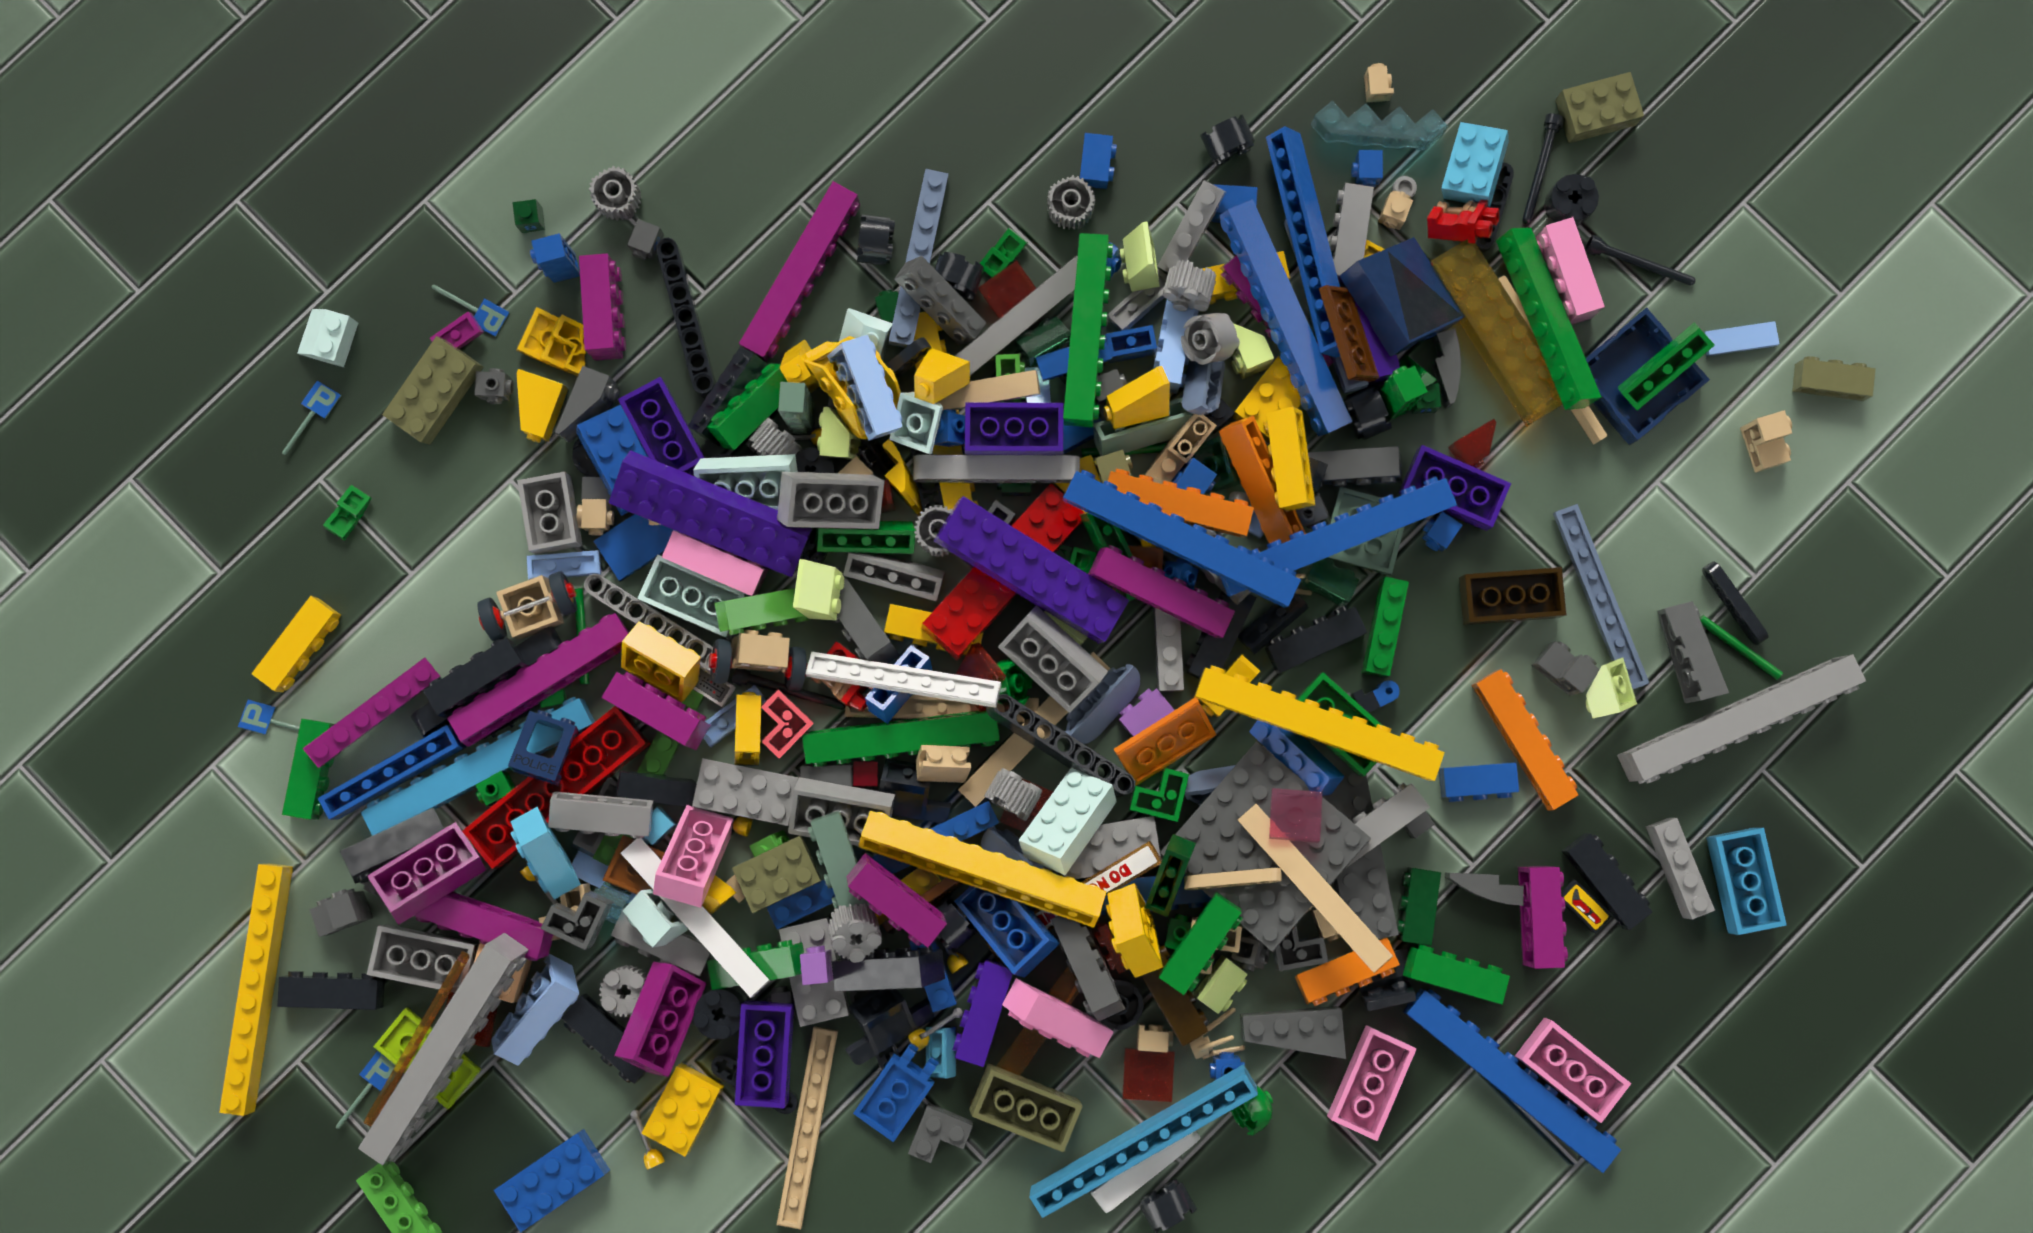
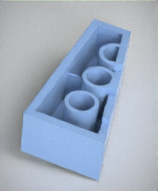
[1153,299,1199,394]
[827,335,903,441]
[491,954,579,1066]

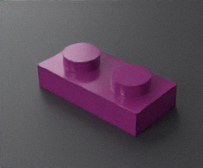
[430,312,484,349]

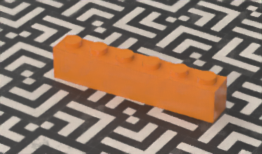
[1219,415,1306,543]
[1107,469,1254,538]
[1471,669,1578,810]

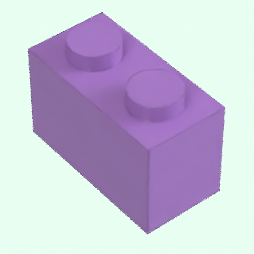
[1118,688,1174,737]
[800,946,833,985]

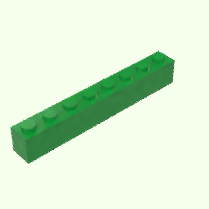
[1496,228,1601,410]
[1063,233,1113,427]
[802,710,1000,767]

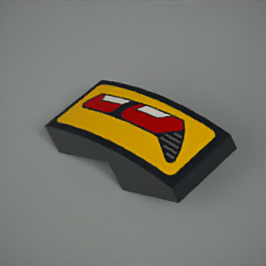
[1561,879,1612,934]

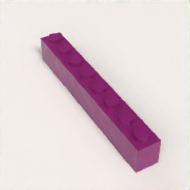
[739,181,860,363]
[447,613,629,747]

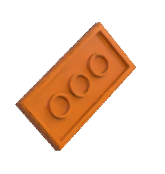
[1113,698,1217,786]

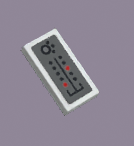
[694,665,736,708]

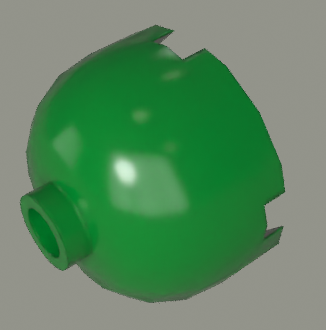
[987,659,1032,705]
[1231,1086,1273,1136]

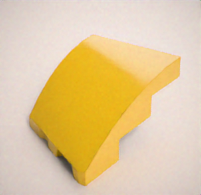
[516,307,585,376]
[882,439,923,516]

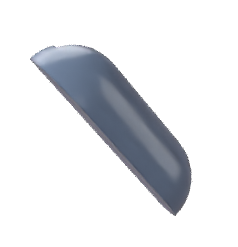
[1182,360,1225,415]
[1065,664,1140,744]
[1185,765,1235,807]
[981,826,1058,875]

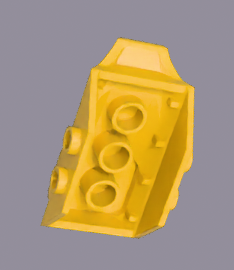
[804,336,901,439]

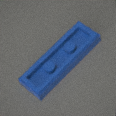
[1036,339,1112,382]

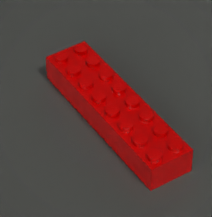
[921,484,1085,661]
[462,706,651,869]

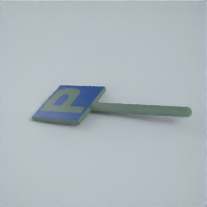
[432,285,510,337]
[282,381,341,455]
[238,700,300,735]
[336,1051,400,1129]

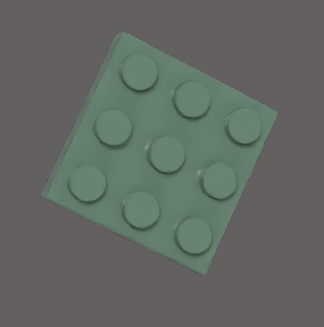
[1327,487,1404,576]

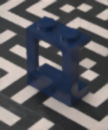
[508,710,580,786]

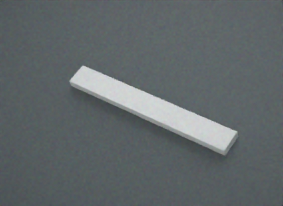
[805,652,1001,708]
[621,838,770,998]

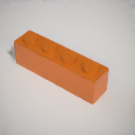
[1295,937,1400,1007]

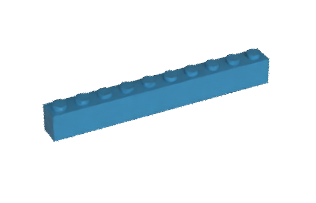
[361,697,595,836]
[1029,1064,1258,1218]

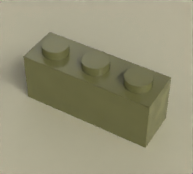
[1792,356,1876,401]

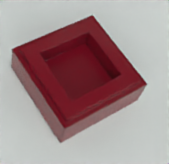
[853,762,878,786]

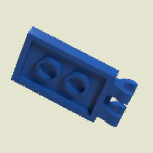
[594,514,676,581]
[853,1043,939,1142]

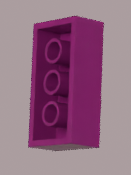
[579,253,626,361]
[601,672,711,750]
[367,822,486,925]
[846,853,947,948]
[1518,866,1568,968]
[615,962,706,1077]

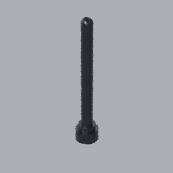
[1522,113,1565,224]
[1585,235,1696,286]
[732,668,846,710]

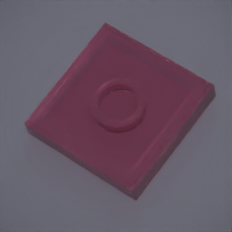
[1269,788,1322,843]

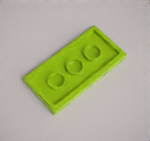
[373,1007,482,1109]

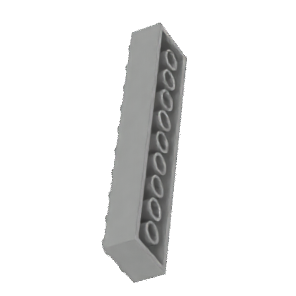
[1617,654,1866,784]
[358,933,528,1166]

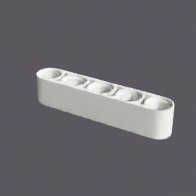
[1090,1131,1201,1213]

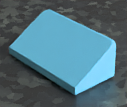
[926,1027,956,1078]

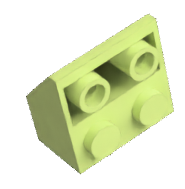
[1232,323,1274,379]
[817,407,861,460]

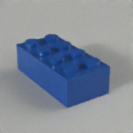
[576,405,649,516]
[955,886,1060,978]
[494,1129,610,1233]

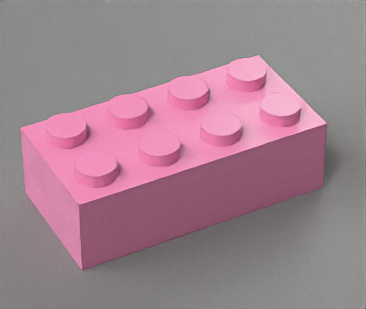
[1535,217,1605,325]
[662,530,768,596]
[653,805,734,908]
[1002,978,1114,1058]
[1515,1018,1631,1123]
[1327,1025,1416,1141]

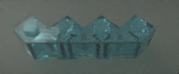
[1311,100,1448,151]

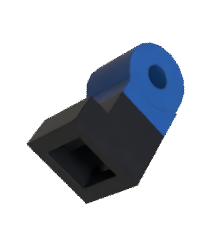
[1350,680,1400,713]

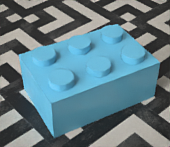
[1441,122,1509,207]
[511,807,581,899]

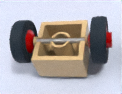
[477,571,577,642]
[709,630,808,691]

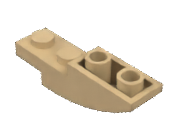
[1144,414,1217,484]

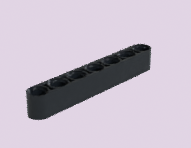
[656,237,716,398]
[411,626,563,738]
[986,694,1135,797]

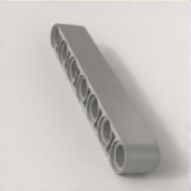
[955,256,1078,375]
[913,455,1080,483]
[584,574,713,671]

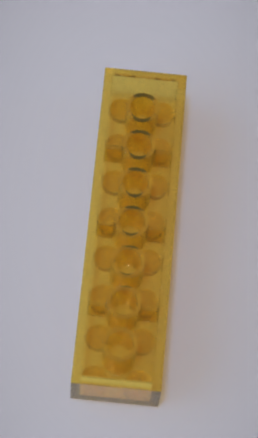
[1430,239,1563,427]

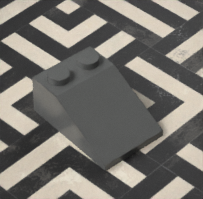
[555,366,620,443]

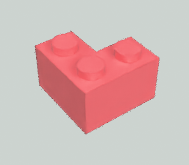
[761,688,814,759]

